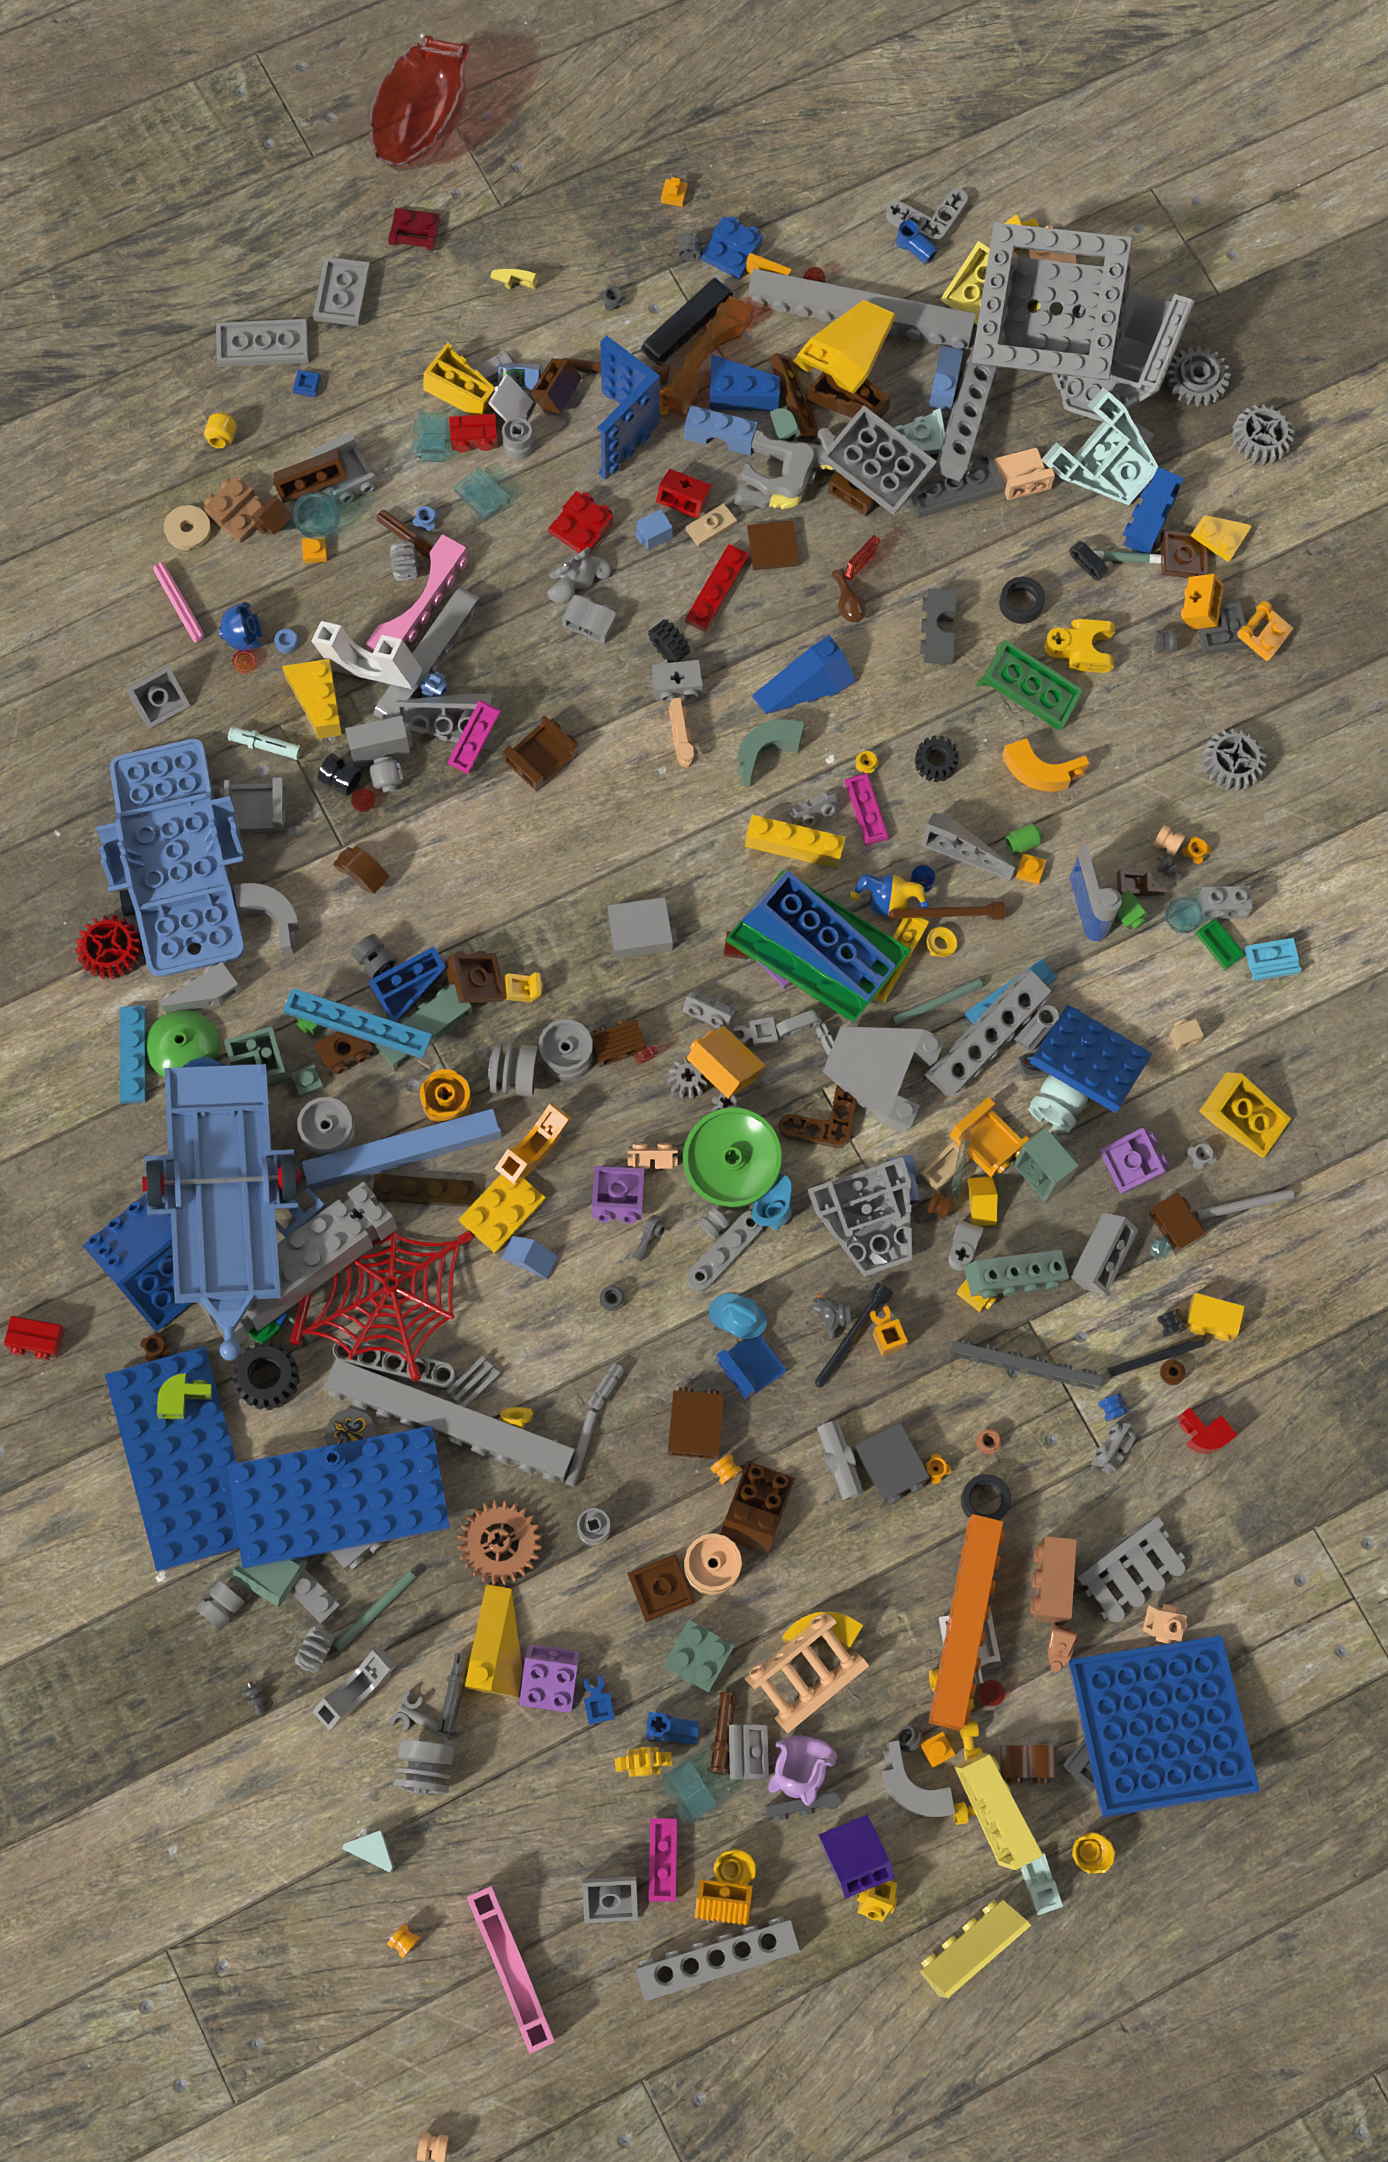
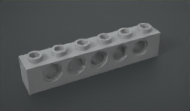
[934,350,999,482]
[925,970,1051,1096]
[635,1916,800,2002]

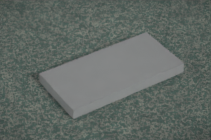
[216,319,309,367]

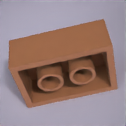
[1029,1536,1077,1624]

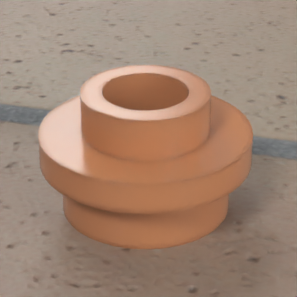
[976,1429,1002,1455]

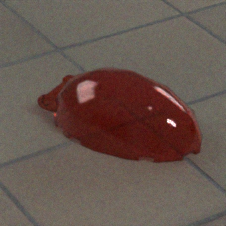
[369,35,469,172]

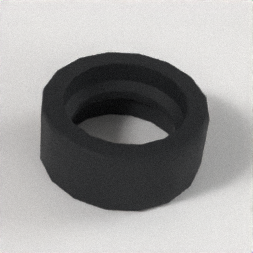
[999,576,1045,624]
[961,1474,1011,1521]

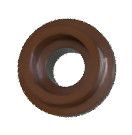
[1160,1360,1186,1385]

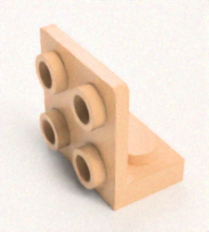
[994,448,1055,501]

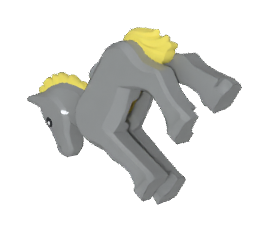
[734,428,837,509]

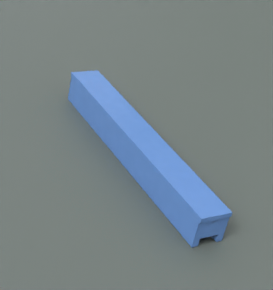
[302,1109,502,1191]

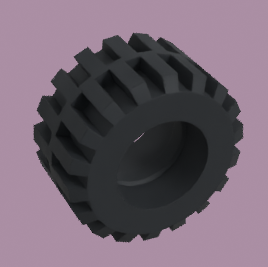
[232,1342,300,1410]

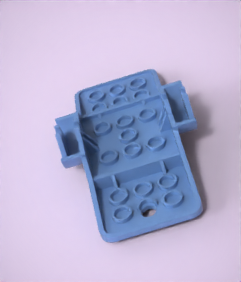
[96,739,245,977]

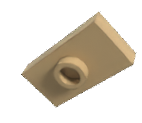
[686,503,737,547]

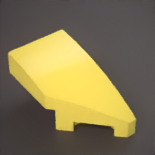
[490,269,538,289]

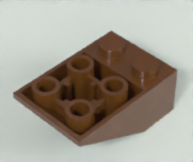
[720,1460,795,1554]

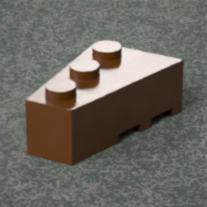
[807,372,890,418]

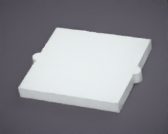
[488,374,534,422]

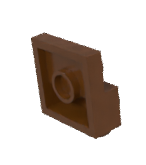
[445,951,507,1003]

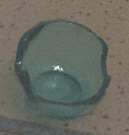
[1165,897,1203,934]

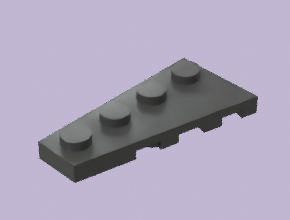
[910,451,1005,518]

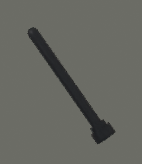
[815,1282,893,1388]

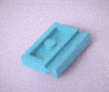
[1245,938,1302,982]

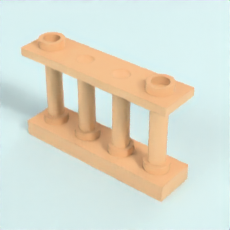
[745,1612,869,1733]

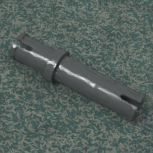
[437,1653,471,1735]

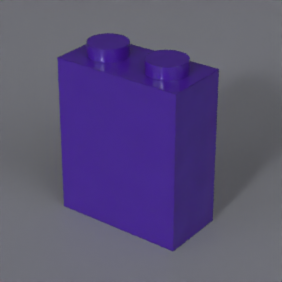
[819,1815,895,1899]

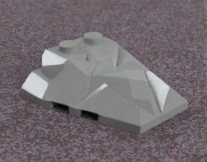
[807,1157,912,1276]

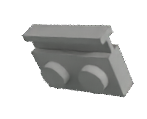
[729,1724,769,1780]

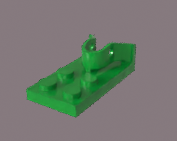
[976,639,1083,731]

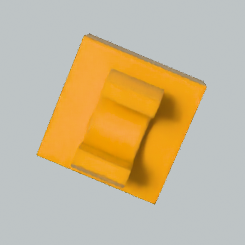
[661,177,688,207]

